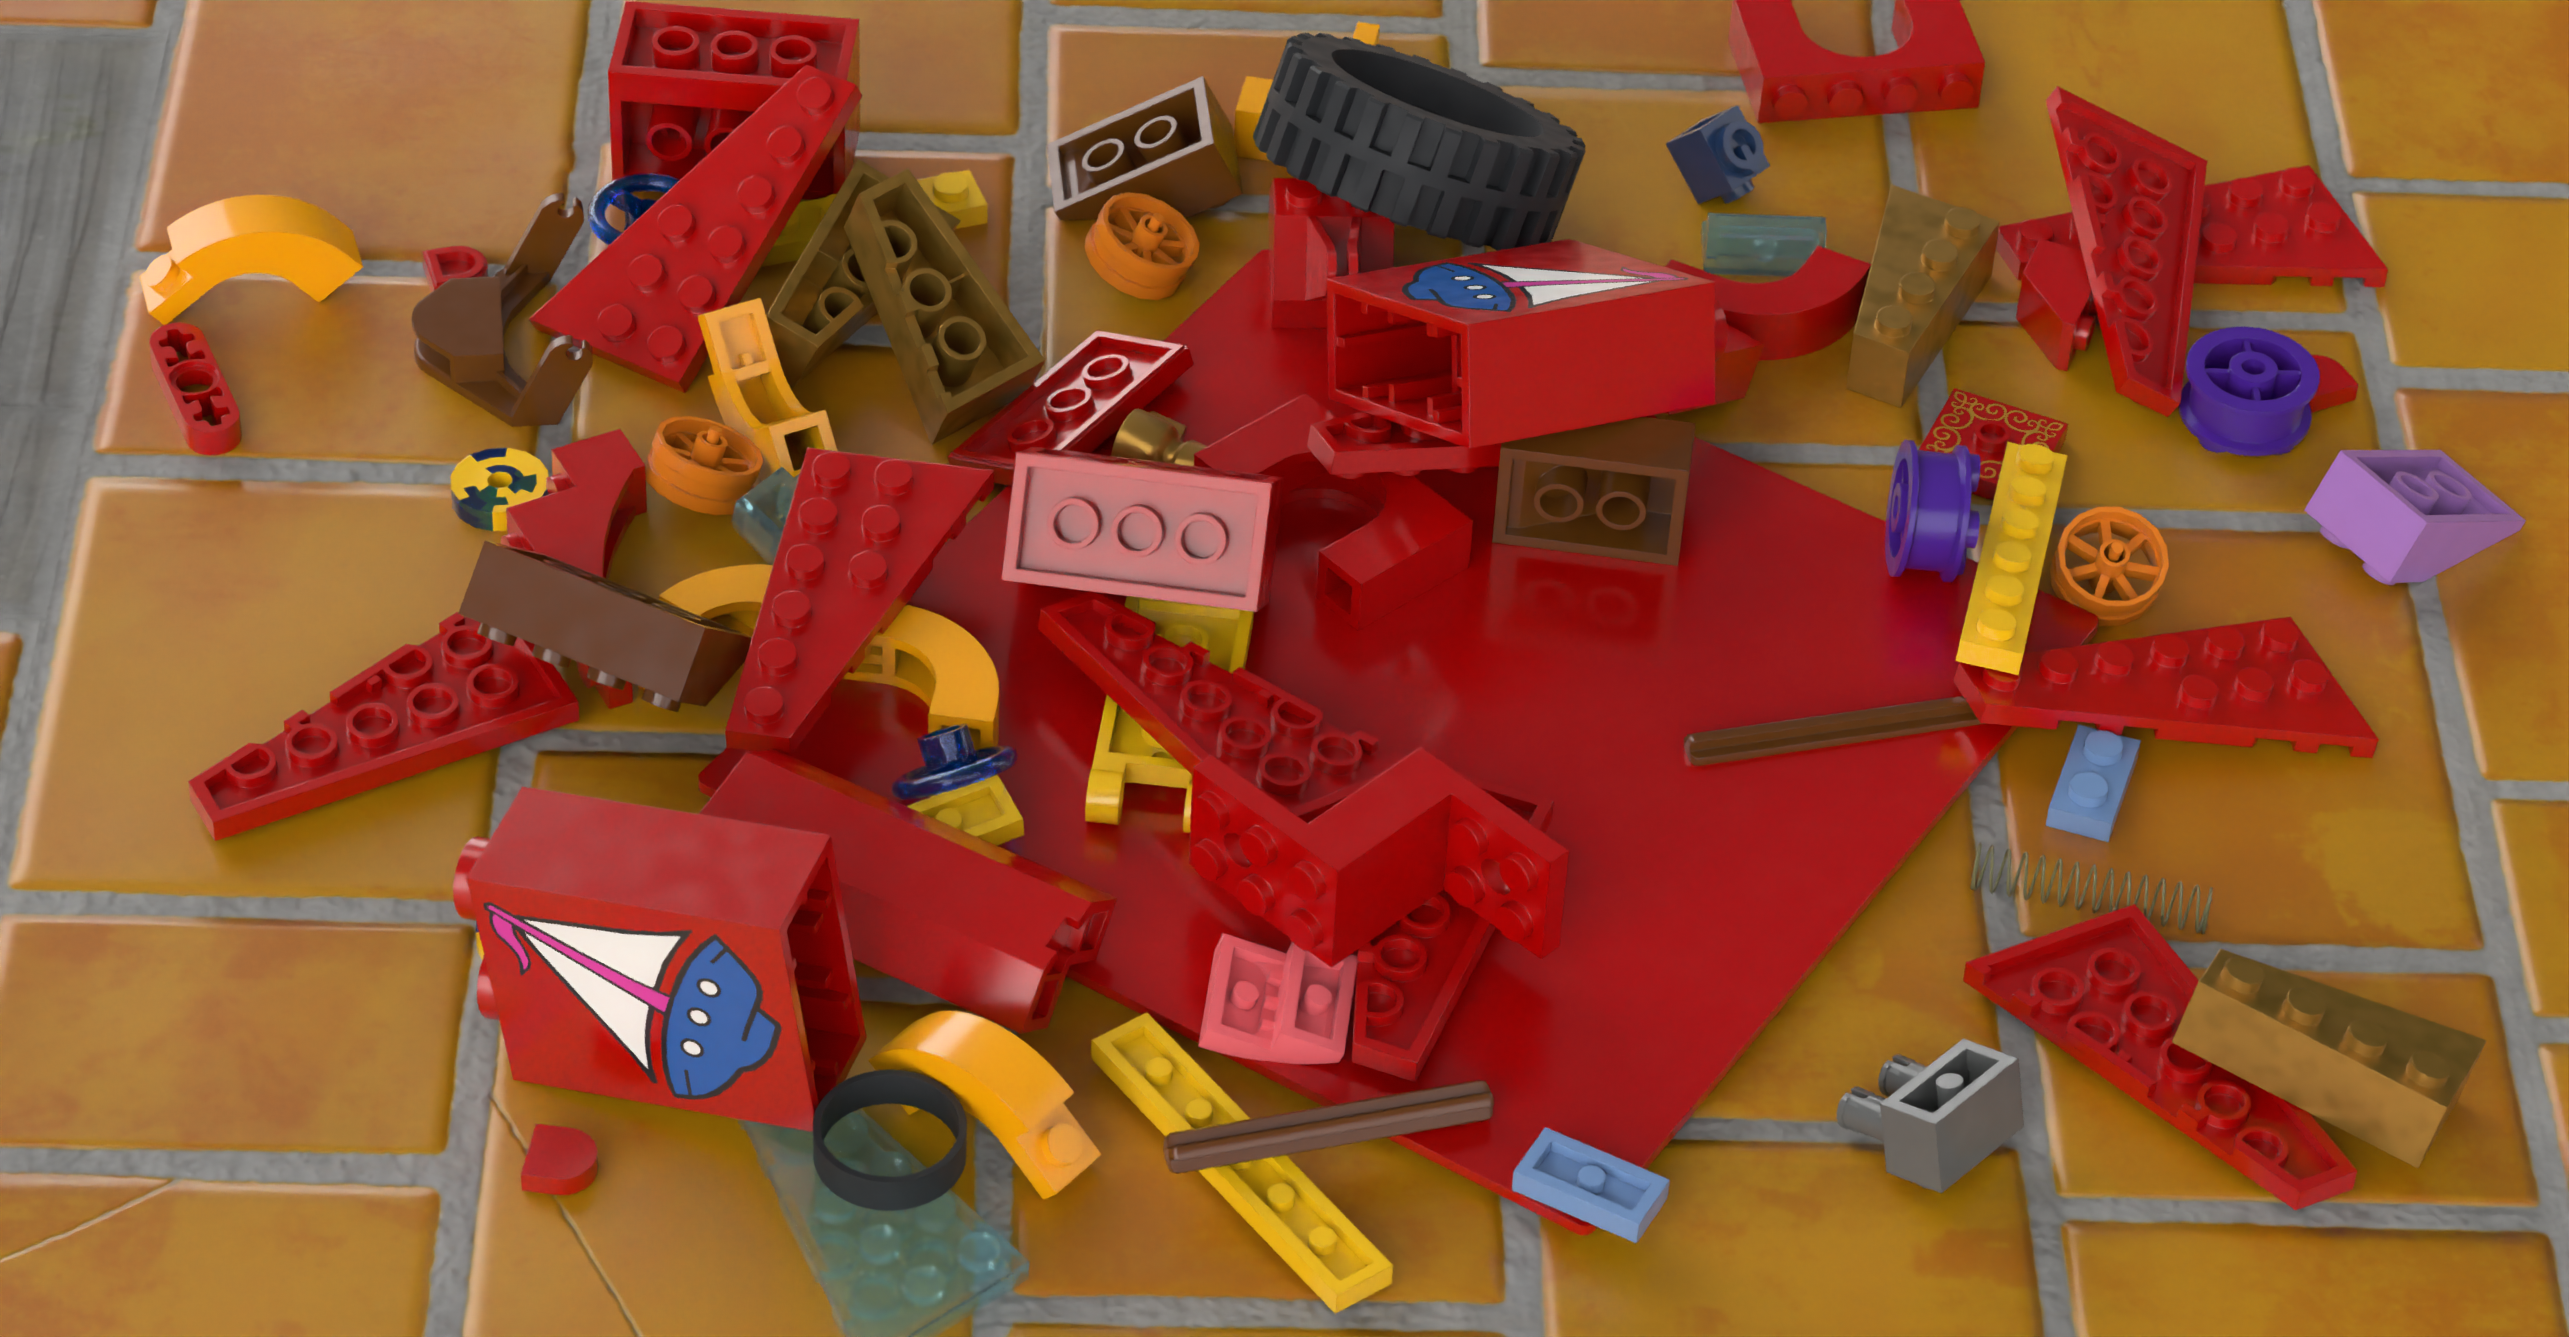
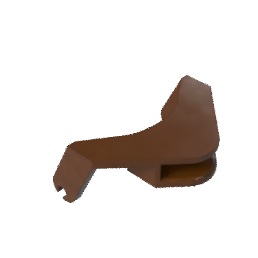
[411,193,593,427]

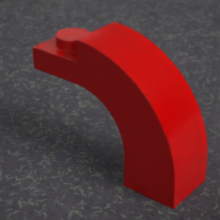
[1665,245,1871,361]

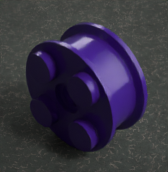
[2178,327,2320,456]
[1885,439,1981,582]

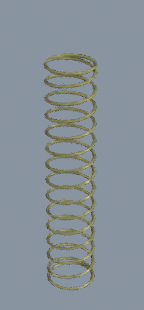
[1970,842,2213,935]

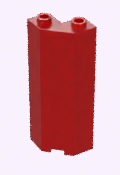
[699,749,1118,1034]

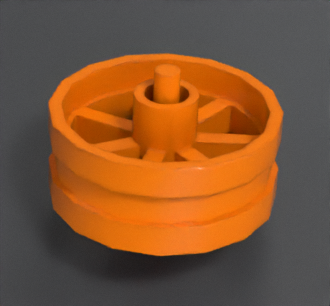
[1084,192,1200,300]
[645,416,764,515]
[2050,507,2169,626]

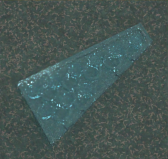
[737,1109,1029,1337]

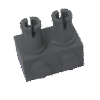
[1837,1039,2024,1193]

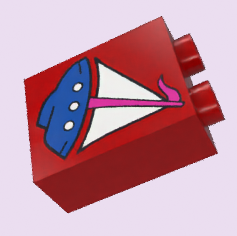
[1327,239,1728,449]
[453,786,867,1132]

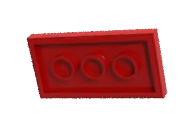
[947,330,1194,486]

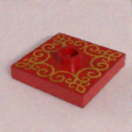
[1918,388,2068,501]

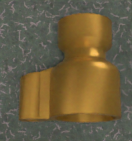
[1111,408,1207,466]

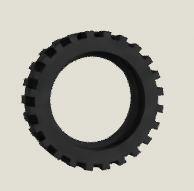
[1253,33,1586,251]

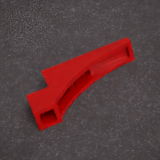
[501,429,647,710]

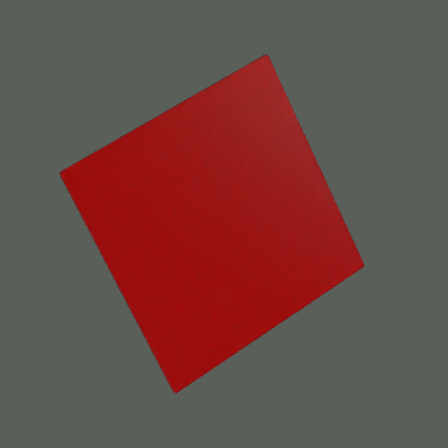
[698,249,2099,1235]

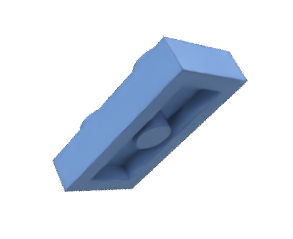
[2045,725,2141,842]
[1512,1127,1670,1243]

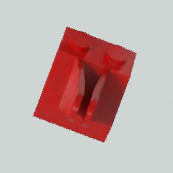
[1268,178,1394,329]

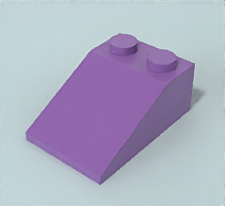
[2304,450,2526,585]

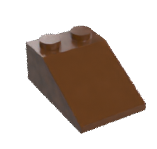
[1047,76,1243,220]
[1492,417,1696,566]

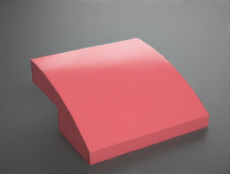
[1198,933,1358,1064]

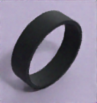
[813,1070,967,1211]

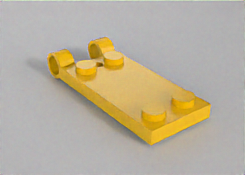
[1085,596,1254,833]

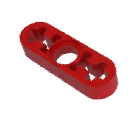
[149,323,242,456]

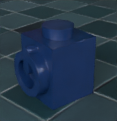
[1665,105,1770,204]

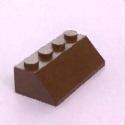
[458,541,752,712]

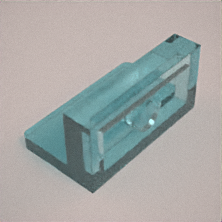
[1701,213,1827,277]

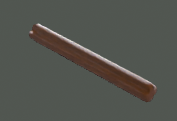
[1684,696,1986,766]
[1163,1080,1494,1174]

